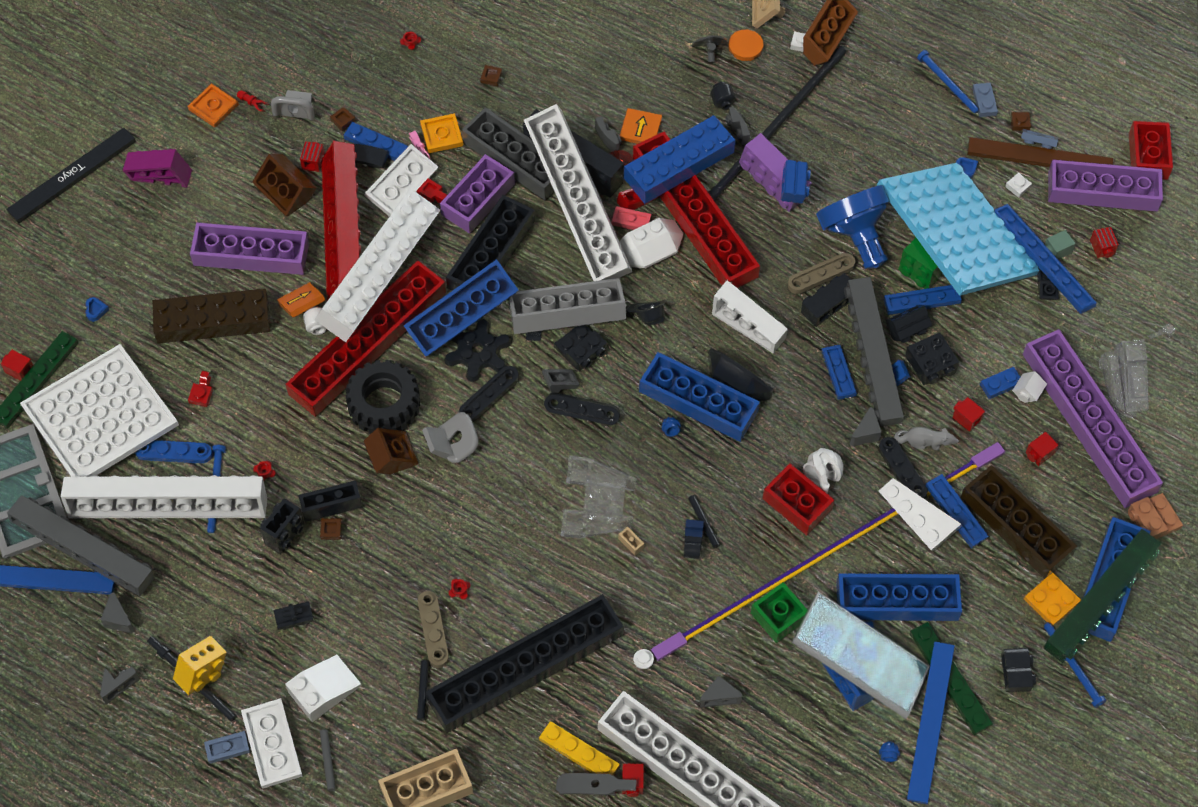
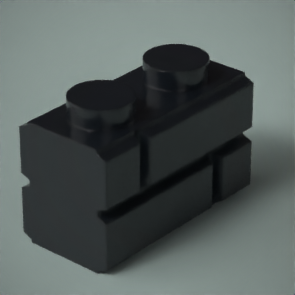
[886,305,932,343]

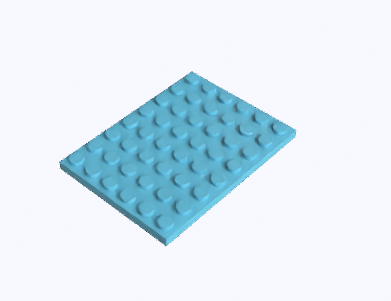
[877,163,1039,296]

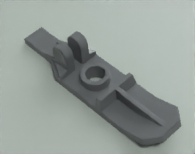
[556,773,637,796]

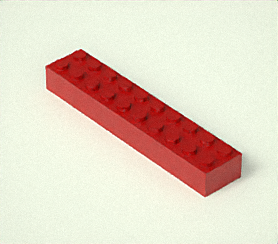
[633,131,760,288]
[321,140,361,301]
[285,261,446,417]

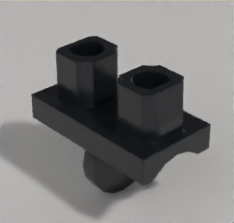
[273,601,314,630]

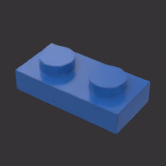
[980,367,1020,399]

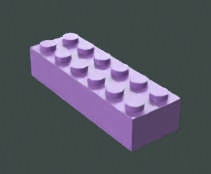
[1048,160,1163,212]
[190,223,309,275]

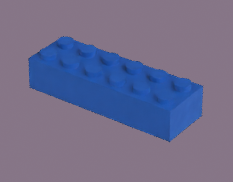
[624,115,735,204]
[404,259,519,357]
[639,352,760,442]
[1072,517,1151,642]
[836,573,962,621]

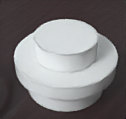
[633,649,654,669]

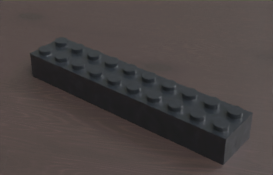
[425,594,624,733]

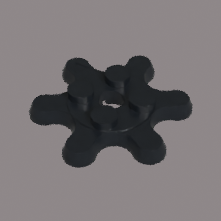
[444,319,511,382]

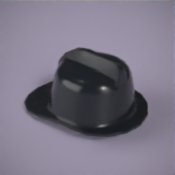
[626,300,667,325]

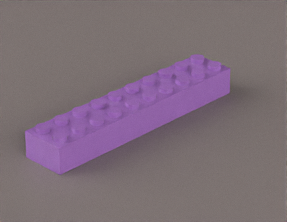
[1023,329,1163,508]

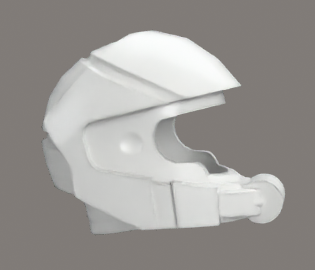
[803,448,843,494]

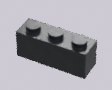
[801,273,851,328]
[298,480,362,522]

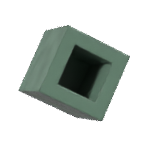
[1045,230,1075,259]

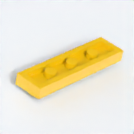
[539,721,620,776]

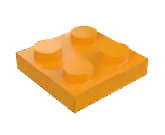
[420,113,463,153]
[1024,573,1081,626]

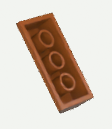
[803,0,858,66]

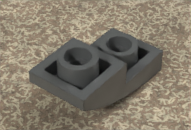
[726,107,750,146]
[595,116,622,154]

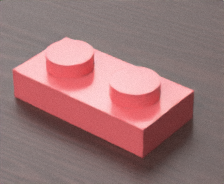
[611,206,651,230]

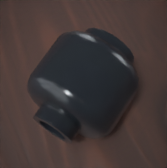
[710,82,736,110]

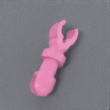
[409,131,431,159]

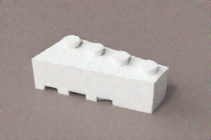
[712,280,788,354]
[879,478,962,552]

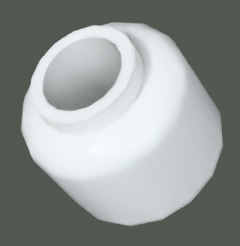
[303,306,327,335]

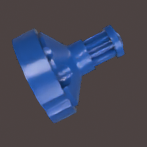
[816,185,890,269]

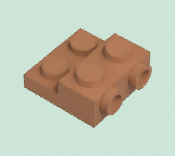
[1128,493,1183,543]

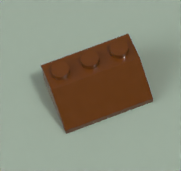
[252,154,317,217]

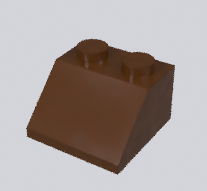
[364,428,418,475]

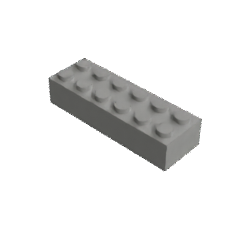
[509,278,626,334]

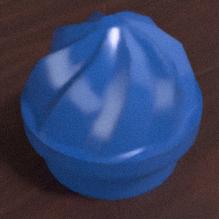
[661,417,681,437]
[879,741,900,762]

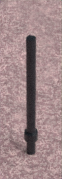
[147,636,237,722]

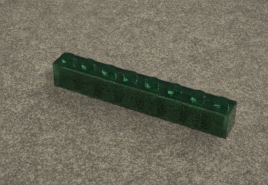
[1043,529,1161,663]

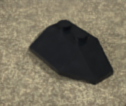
[708,348,773,401]

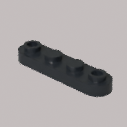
[459,366,519,422]
[544,393,620,425]
[879,437,927,499]

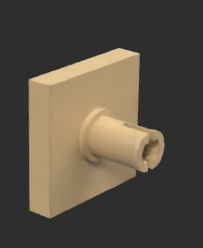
[752,0,785,28]

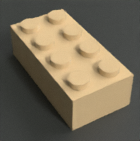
[378,748,473,807]

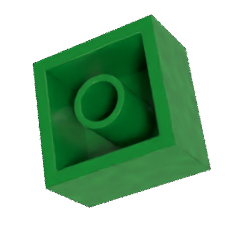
[898,238,942,289]
[750,582,807,643]

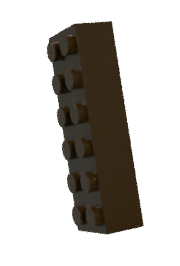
[152,288,271,344]
[960,465,1077,579]

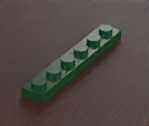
[0,331,78,429]
[910,622,993,736]

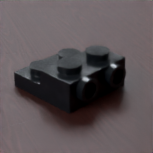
[554,325,607,372]

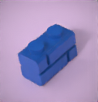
[781,160,811,204]

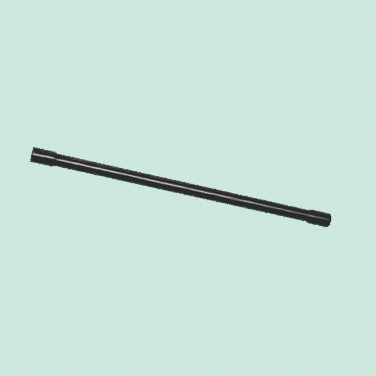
[708,46,847,202]

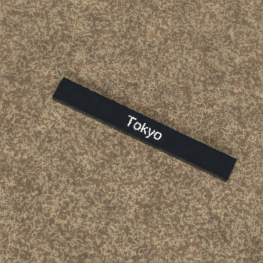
[6,128,136,224]

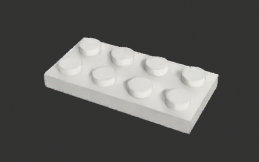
[364,144,439,217]
[241,698,302,789]

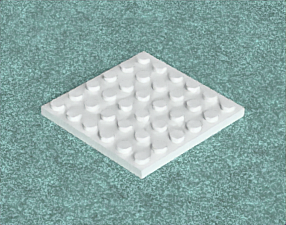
[20,344,179,477]

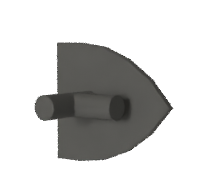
[692,35,727,63]

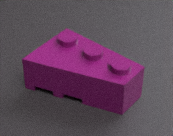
[123,149,192,188]

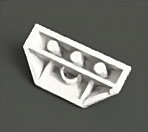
[619,218,684,268]

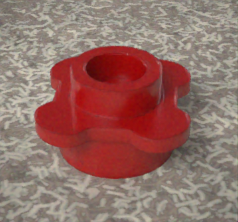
[400,32,421,50]
[253,461,276,481]
[448,579,471,600]

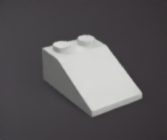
[285,655,362,722]

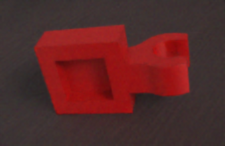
[417,178,447,204]
[188,371,213,407]

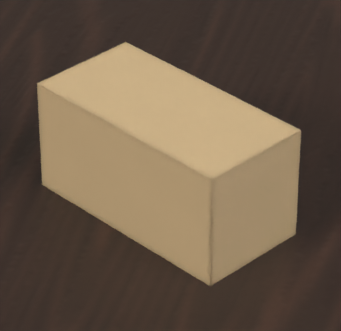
[618,527,644,556]

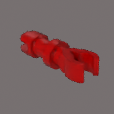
[237,90,269,112]

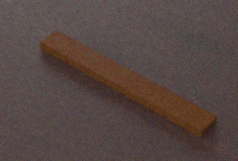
[967,137,1113,167]

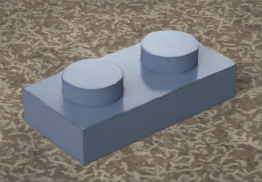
[972,83,998,117]
[1021,129,1058,149]
[204,731,250,764]

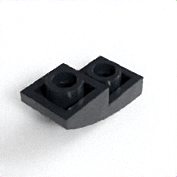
[352,143,389,168]
[1037,267,1059,300]

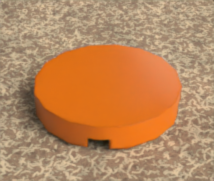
[728,29,763,61]

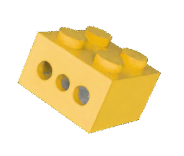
[173,636,226,695]

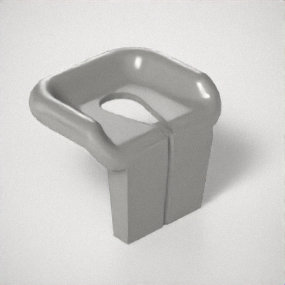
[271,90,315,120]
[422,412,478,463]

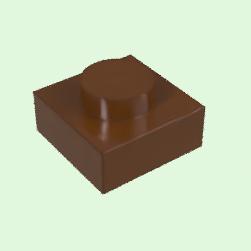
[480,65,502,87]
[330,106,356,131]
[1010,112,1031,131]
[320,518,342,540]

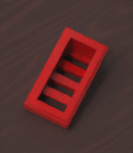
[617,188,658,210]

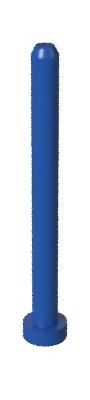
[917,50,979,113]
[207,445,226,533]
[1044,622,1107,708]

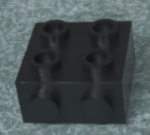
[905,332,959,385]
[260,498,304,555]

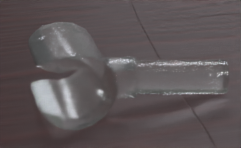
[1148,323,1176,340]

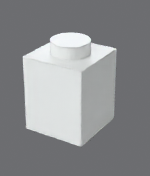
[1012,371,1047,403]

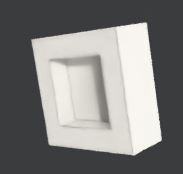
[790,31,805,52]
[1005,173,1032,198]

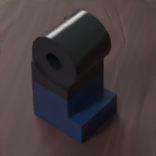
[683,519,704,559]

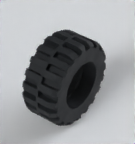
[345,360,420,434]

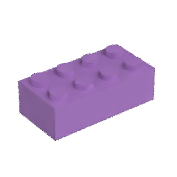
[739,133,812,212]
[440,154,515,234]

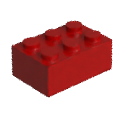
[1129,121,1173,180]
[762,464,835,536]

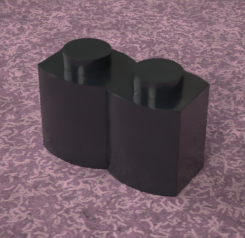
[1001,648,1036,692]

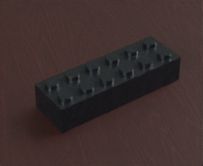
[523,109,624,198]
[446,195,535,291]

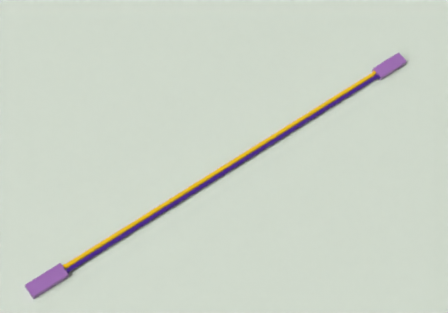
[651,442,1005,662]

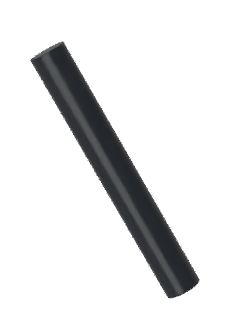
[688,495,720,548]
[417,660,429,721]

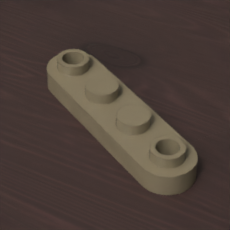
[787,253,855,294]
[418,591,449,668]

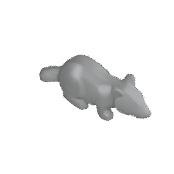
[894,427,959,450]

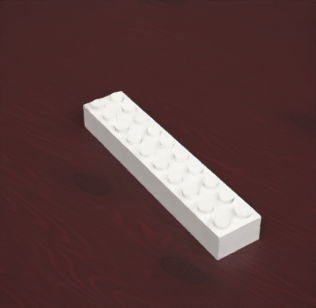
[524,104,632,281]
[315,188,440,342]
[61,475,267,518]
[598,691,780,807]

